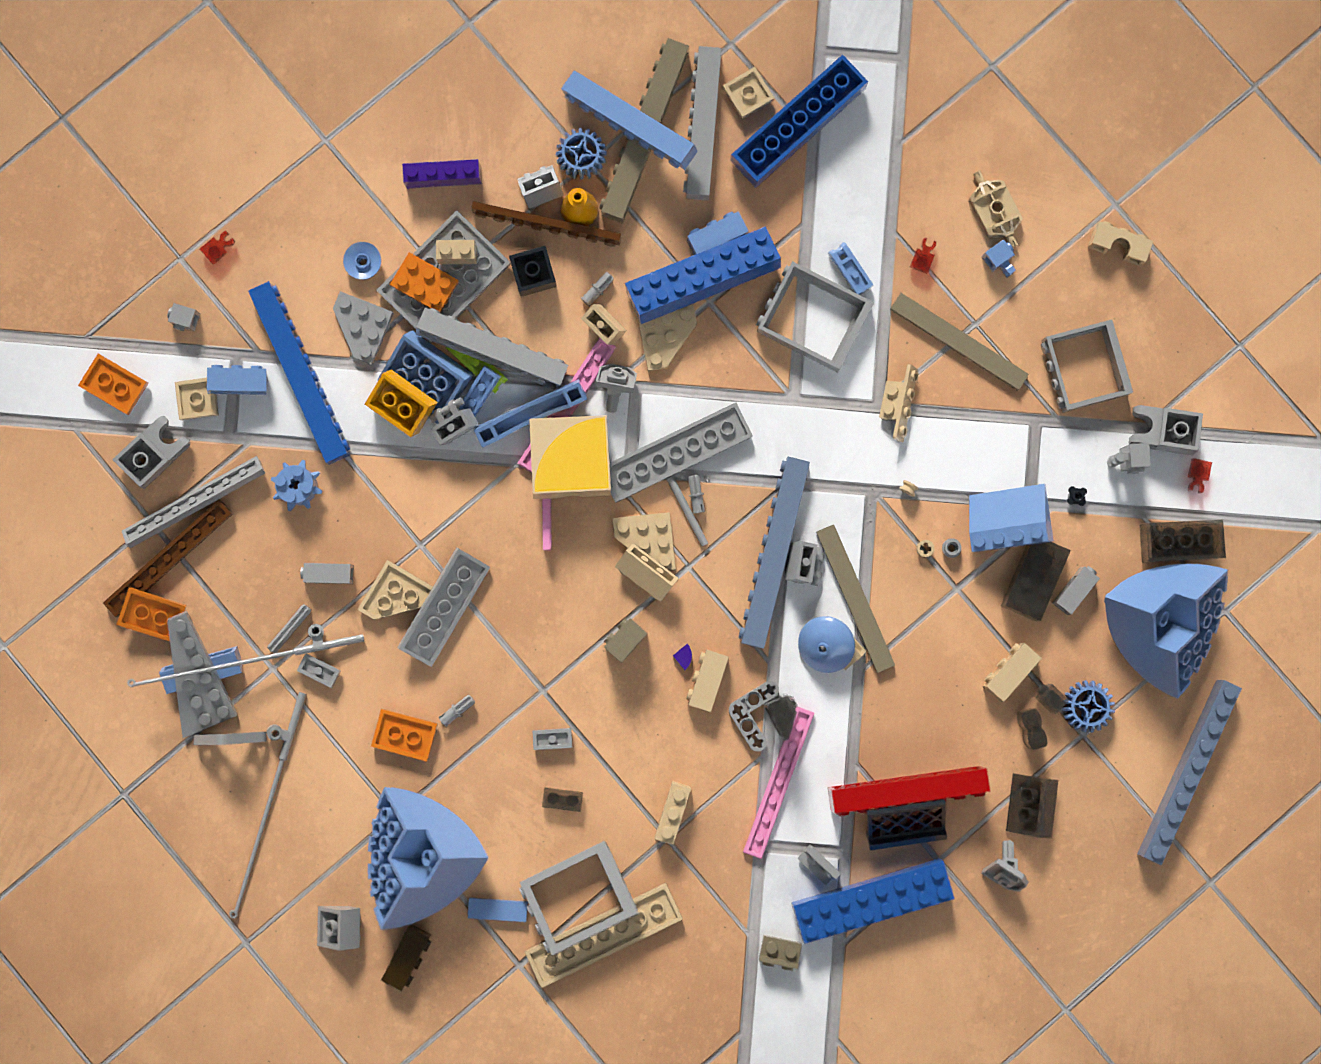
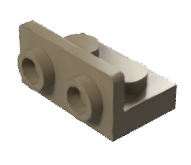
[759,935,802,971]

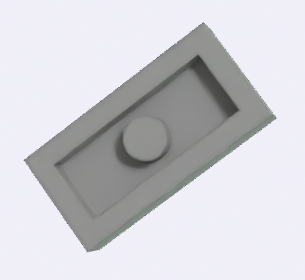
[297,653,341,688]
[532,728,573,750]

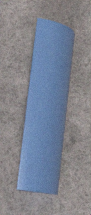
[159,646,242,694]

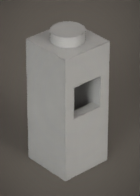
[300,563,354,584]
[1052,566,1100,615]

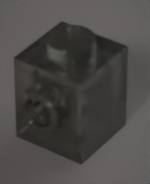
[1035,684,1069,714]

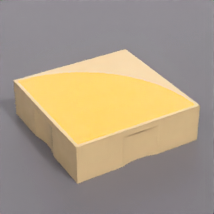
[529,415,611,499]

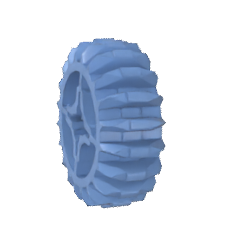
[555,128,607,180]
[1062,680,1115,733]

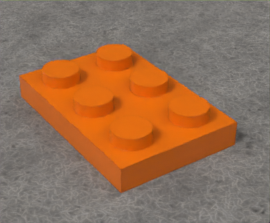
[390,252,459,313]
[78,353,149,415]
[116,587,187,642]
[371,709,438,762]

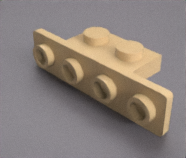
[879,364,919,442]

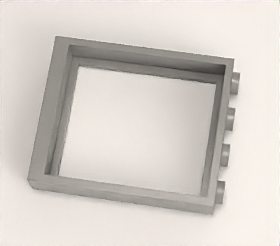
[756,261,874,373]
[519,841,639,955]

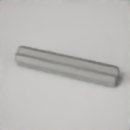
[267,604,311,653]

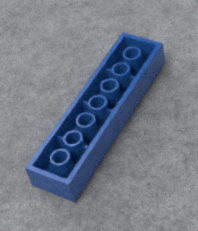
[730,54,869,188]
[625,226,781,324]
[791,858,955,944]

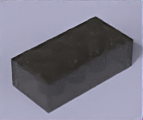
[1139,519,1226,563]
[1001,542,1071,622]

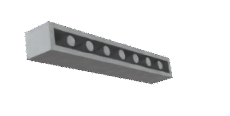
[683,46,721,201]
[416,308,568,390]

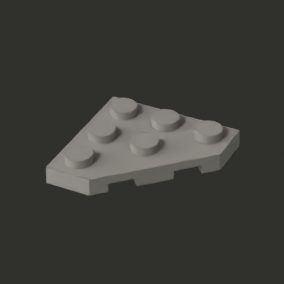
[333,291,394,365]

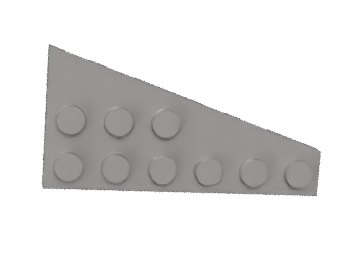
[167,611,237,738]

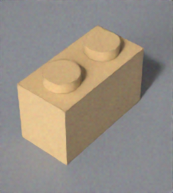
[436,240,477,265]
[581,304,627,345]

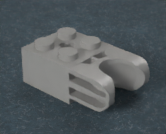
[1128,405,1203,455]
[112,416,191,489]

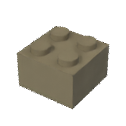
[604,618,647,663]

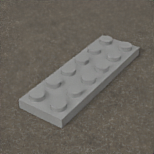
[397,548,490,667]

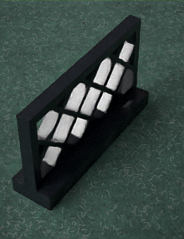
[866,799,947,851]

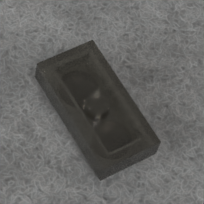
[542,787,583,812]

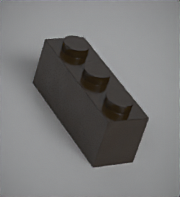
[381,924,432,991]

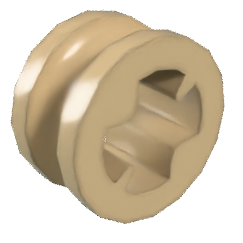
[899,480,919,497]
[916,540,934,557]

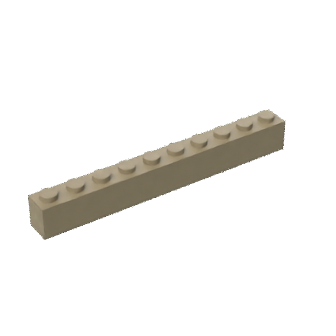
[599,38,689,224]

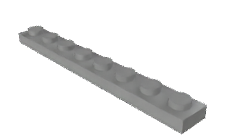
[122,456,265,548]

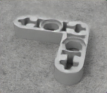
[729,681,779,752]
[194,732,267,745]

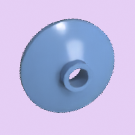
[343,242,381,280]

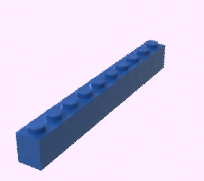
[248,281,351,465]

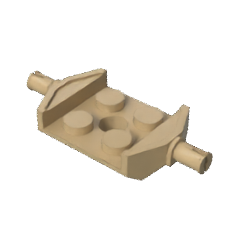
[968,170,1023,247]

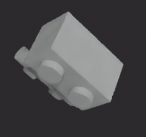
[518,165,564,209]
[429,397,479,445]
[1107,443,1151,474]
[785,541,824,586]

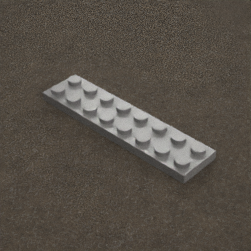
[609,402,753,503]

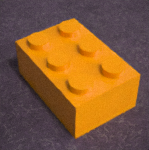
[364,370,438,437]

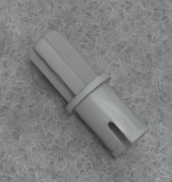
[581,272,614,307]
[688,475,705,514]
[439,695,475,727]

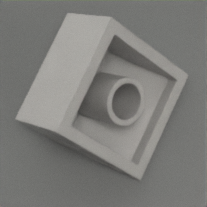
[317,906,361,951]

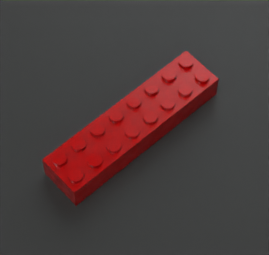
[827,766,991,816]

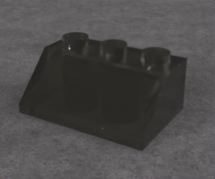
[763,693,798,741]
[1006,773,1059,838]

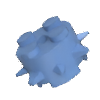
[271,460,322,511]

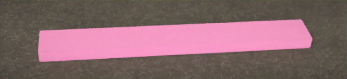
[517,338,616,473]
[743,706,814,859]

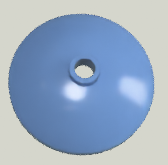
[798,616,855,673]

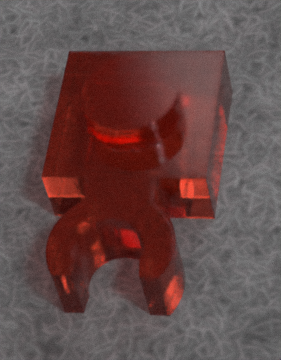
[200,231,236,265]
[910,237,936,274]
[1188,458,1212,494]

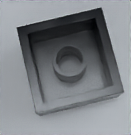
[509,245,557,297]

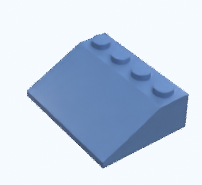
[377,330,473,424]
[969,484,1054,552]

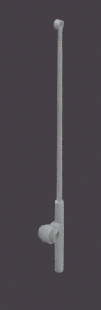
[127,624,364,687]
[229,692,306,918]

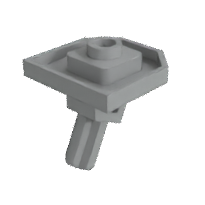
[595,364,637,413]
[981,840,1029,892]

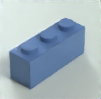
[687,211,749,255]
[207,365,266,395]

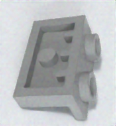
[798,844,841,885]

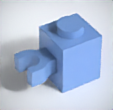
[982,240,1016,277]

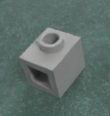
[167,303,200,331]

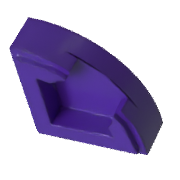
[673,643,692,670]

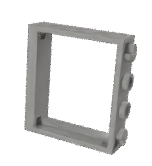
[1041,320,1133,413]

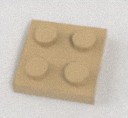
[723,67,774,119]
[175,378,219,421]

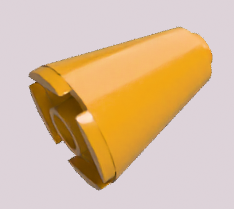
[561,188,598,226]

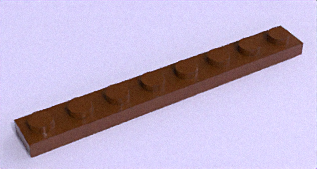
[471,201,621,247]
[103,500,233,617]

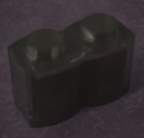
[1017,708,1047,750]

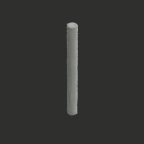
[666,476,708,546]

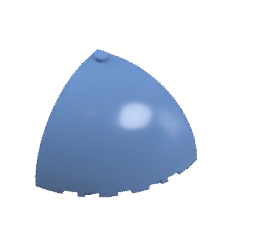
[1104,564,1228,699]
[368,787,489,930]

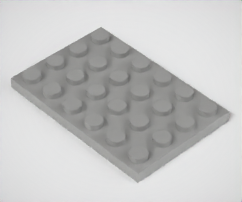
[377,211,511,344]

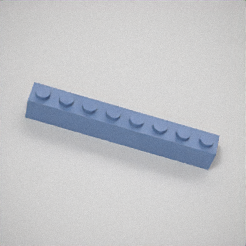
[561,70,698,170]

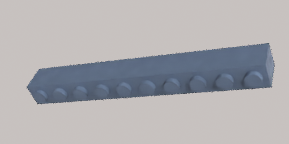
[738,456,810,649]
[1137,680,1242,865]

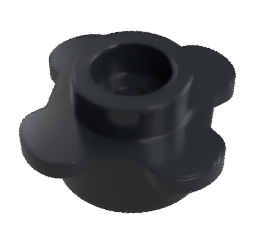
[1067,486,1087,506]

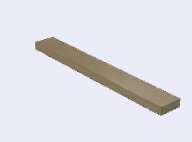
[890,293,1029,391]
[816,524,895,673]

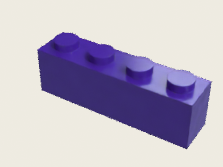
[402,159,482,189]

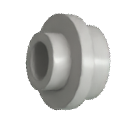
[942,539,961,558]

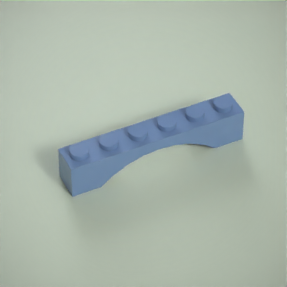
[474,379,587,448]

